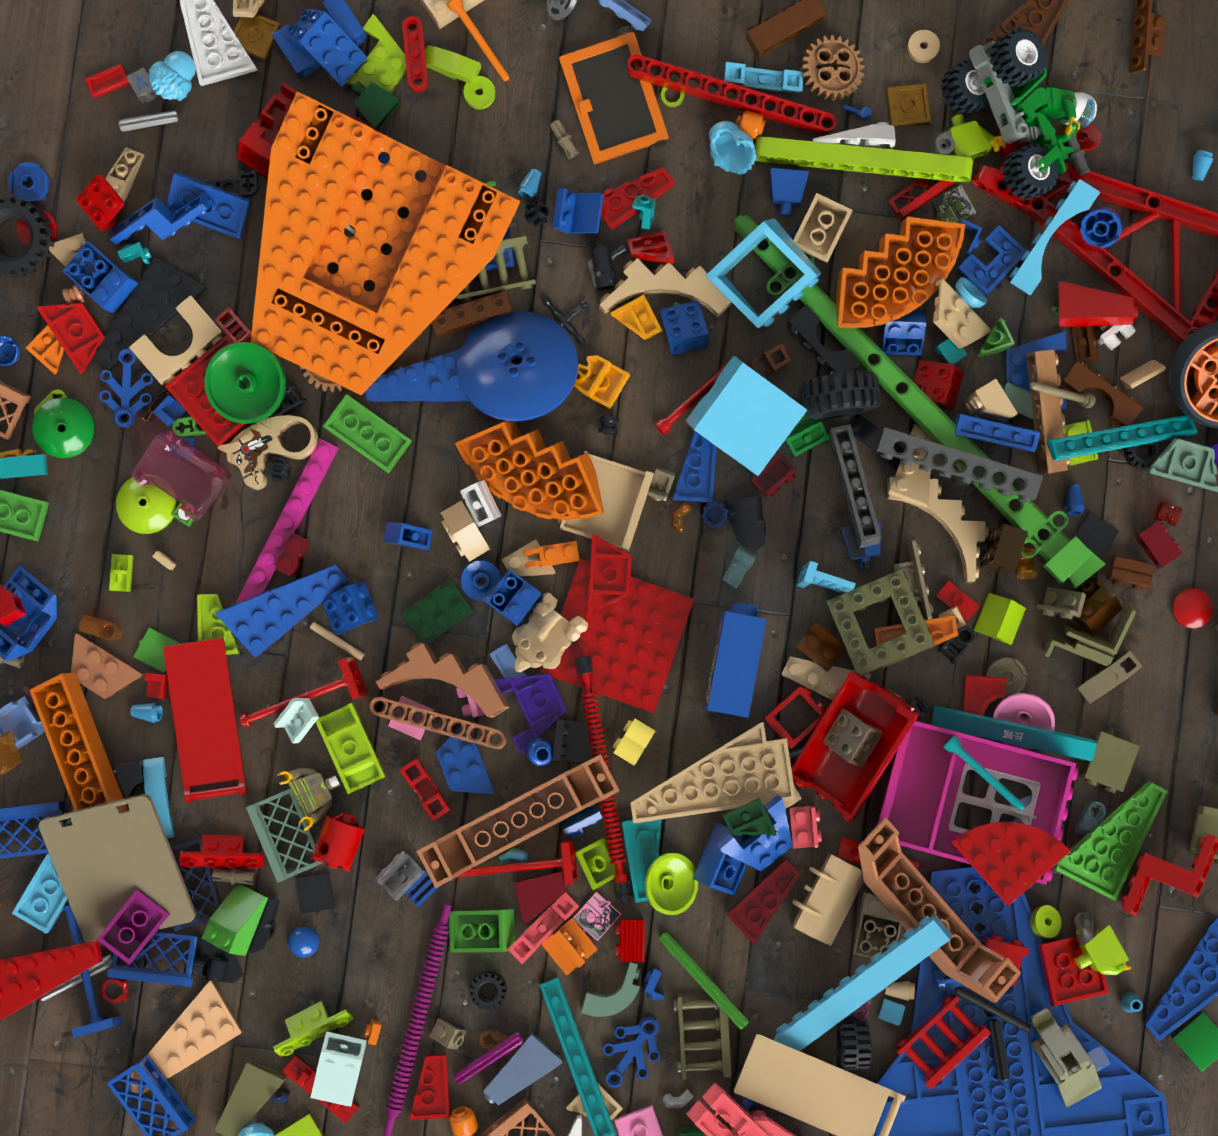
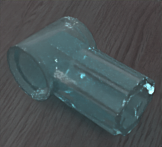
[722,545,757,588]

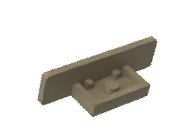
[891,540,933,620]

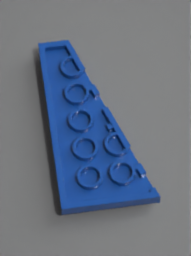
[365,349,470,402]
[215,564,348,658]
[1144,917,1218,1042]

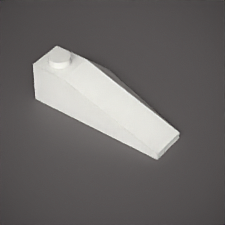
[812,122,896,149]

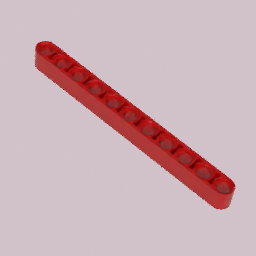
[626,54,836,136]

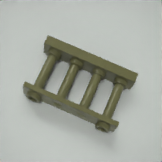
[457,234,536,302]
[673,991,732,1080]

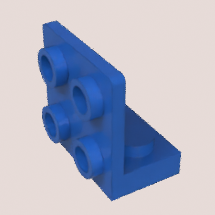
[552,188,604,234]

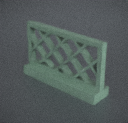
[246,788,323,883]

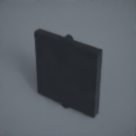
[1074,512,1119,559]
[296,873,334,914]

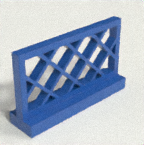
[952,413,1040,452]
[0,802,66,859]
[107,932,197,987]
[107,1054,197,1136]

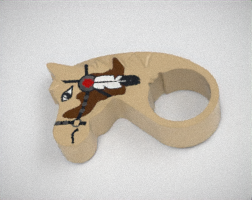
[217,415,319,490]

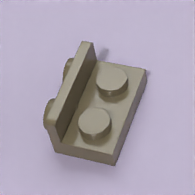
[1036,587,1086,620]

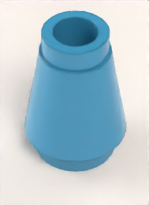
[1191,150,1214,181]
[518,169,541,200]
[130,703,163,723]
[1120,992,1143,1013]

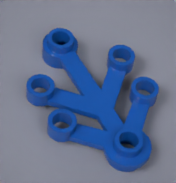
[99,349,154,428]
[603,1016,660,1088]

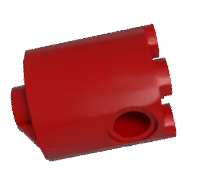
[311,812,365,872]

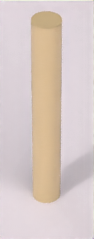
[310,622,365,661]

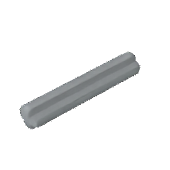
[119,110,178,132]

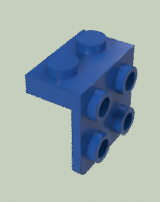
[660,301,709,355]
[322,581,379,635]

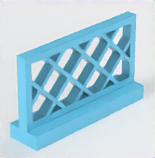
[796,561,856,594]

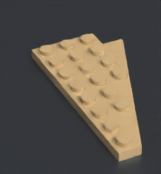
[630,722,796,823]

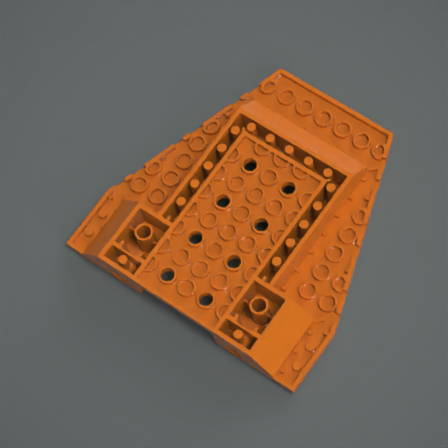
[251,91,520,395]

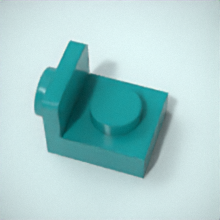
[632,196,656,230]

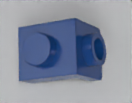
[644,967,665,1001]

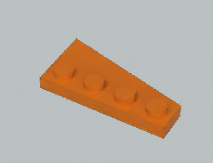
[874,615,959,669]

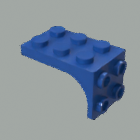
[285,9,368,87]

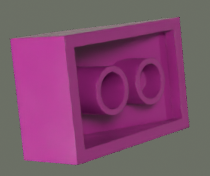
[97,889,170,965]

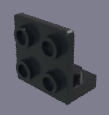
[553,719,594,763]

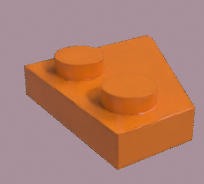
[26,325,64,375]

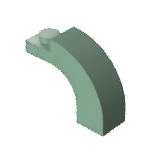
[581,962,640,1017]

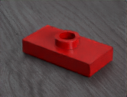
[935,581,980,622]

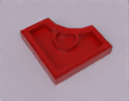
[963,675,1007,716]

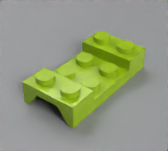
[316,703,387,794]

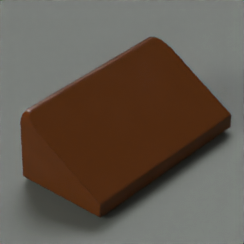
[1071,326,1100,363]

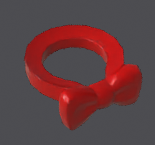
[101,978,129,1004]

